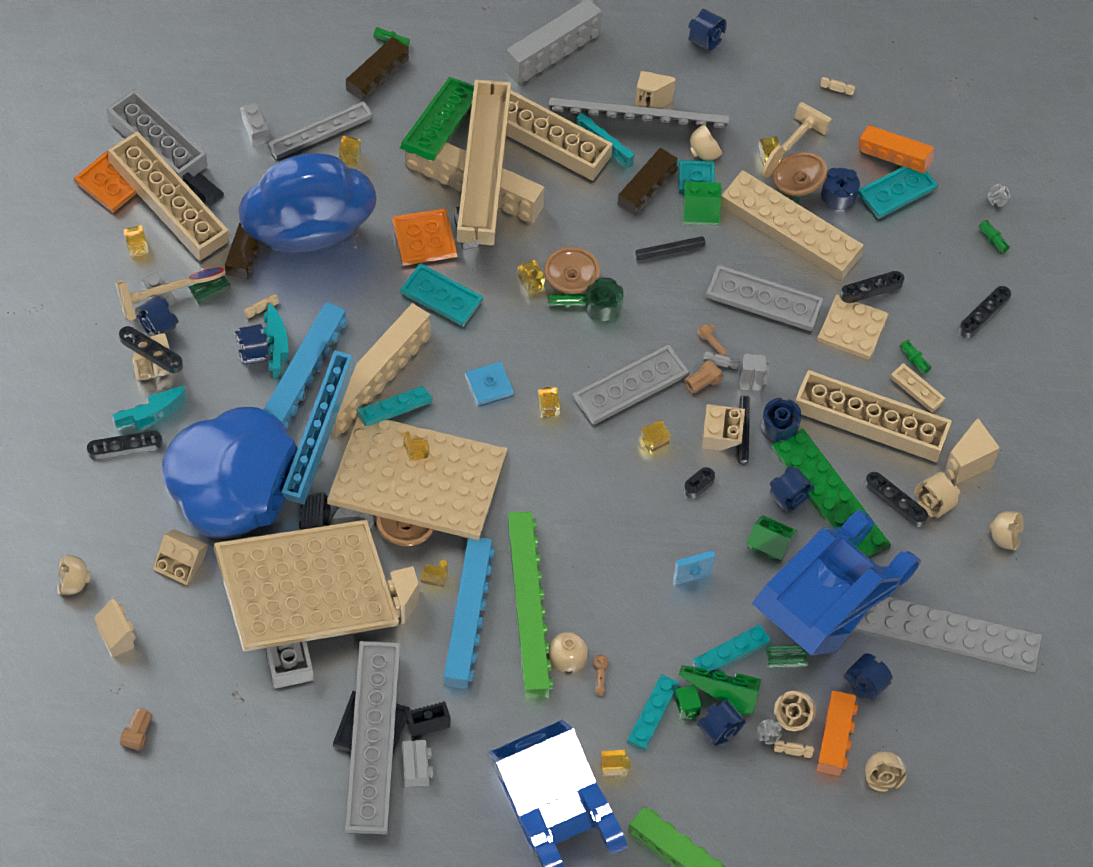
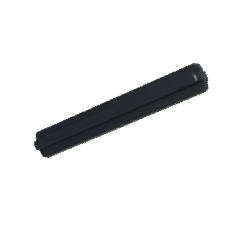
[634,236,706,260]
[738,395,750,464]

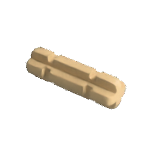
[820,77,855,95]
[244,294,279,318]
[774,740,814,758]

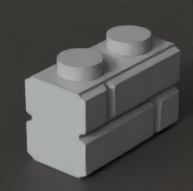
[241,102,270,146]
[739,354,769,391]
[402,740,433,787]

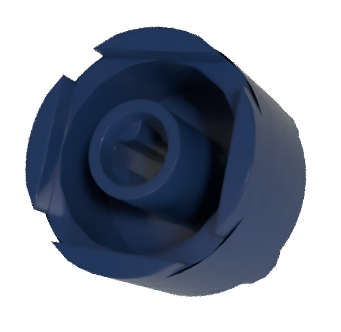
[688,9,727,50]
[821,168,860,210]
[135,296,179,336]
[234,324,269,365]
[761,398,801,443]
[769,466,814,512]
[844,653,893,700]
[697,699,746,747]

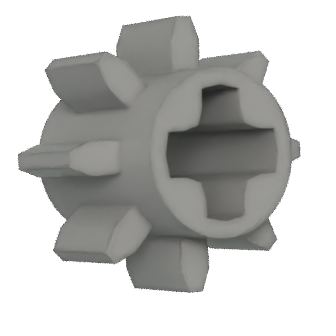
[988,183,1010,207]
[757,719,782,745]

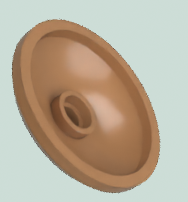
[773,152,828,196]
[544,247,600,294]
[376,516,434,546]

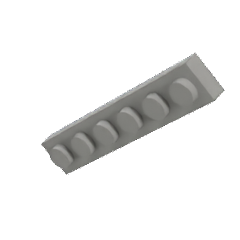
[268,101,372,160]

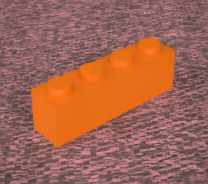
[859,125,934,173]
[816,690,858,776]

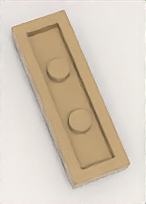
[890,363,946,413]

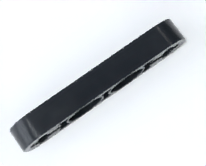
[840,271,905,303]
[959,286,1011,338]
[119,326,183,374]
[87,431,163,460]
[865,472,928,527]

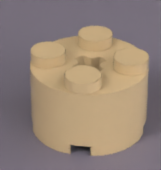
[914,472,960,518]

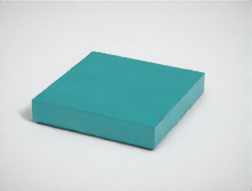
[678,160,715,194]

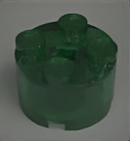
[585,277,624,321]

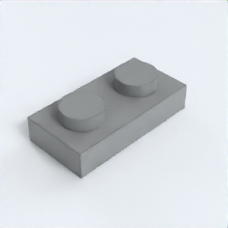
[141,271,176,306]

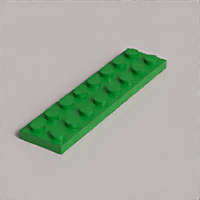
[400,76,474,161]
[771,429,891,559]

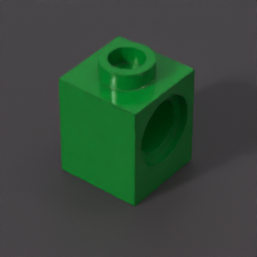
[674,685,702,719]

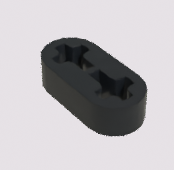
[684,467,715,498]

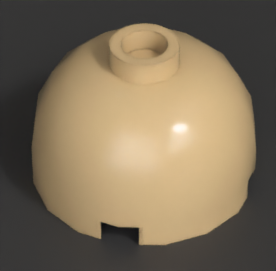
[689,125,723,161]
[989,511,1023,550]
[57,555,90,595]
[548,632,588,673]
[774,690,816,732]
[865,751,907,792]

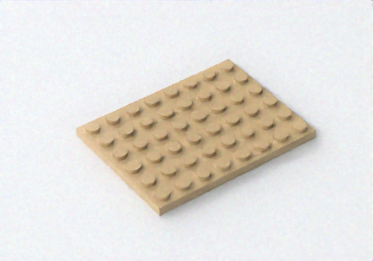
[327,417,507,540]
[214,520,399,652]

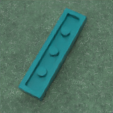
[576,113,634,169]
[357,386,433,427]
[692,624,771,673]
[627,674,679,751]

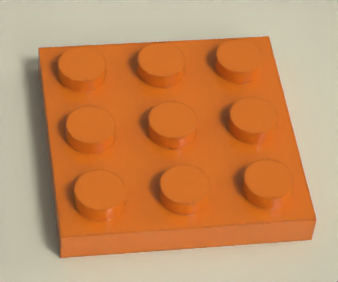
[74,146,137,213]
[392,208,457,266]

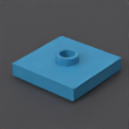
[465,361,514,406]
[673,550,715,585]

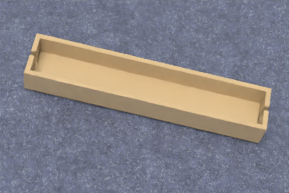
[457,79,511,245]

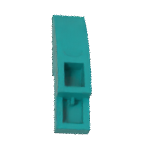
[263,304,289,379]
[112,386,186,431]

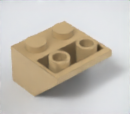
[635,71,676,109]
[132,333,172,381]
[701,404,745,451]
[153,529,208,585]
[387,566,419,624]
[94,598,136,658]

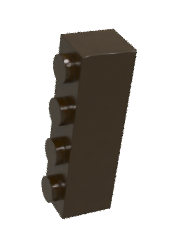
[346,37,409,101]
[617,147,678,215]
[225,222,262,280]

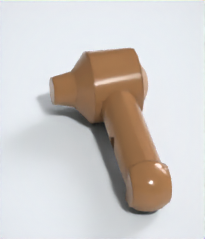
[697,324,727,355]
[593,654,609,696]

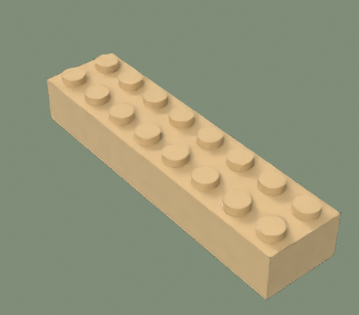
[470,80,613,181]
[108,131,229,261]
[405,143,544,223]
[721,170,864,282]
[331,303,431,437]
[795,370,952,463]

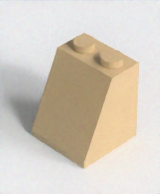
[945,419,1000,485]

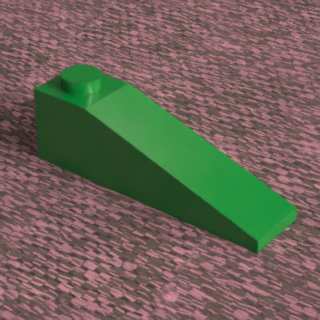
[679,665,762,715]

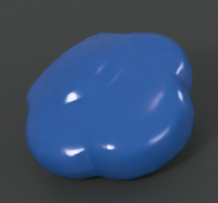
[238,153,377,253]
[162,407,298,539]

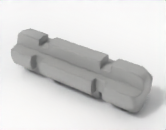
[703,351,740,370]

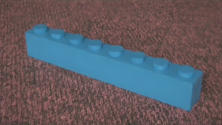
[264,302,348,429]
[281,350,357,505]
[444,538,495,689]

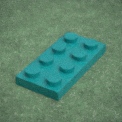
[858,167,938,219]
[400,263,483,327]

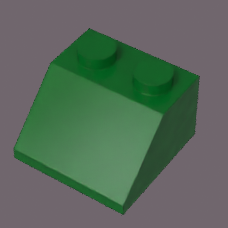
[683,181,721,225]
[746,515,798,560]

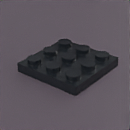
[333,691,410,760]

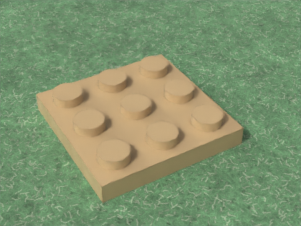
[817,294,889,361]

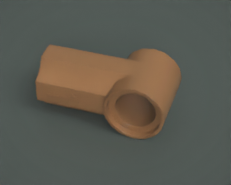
[684,360,724,394]
[120,708,153,751]

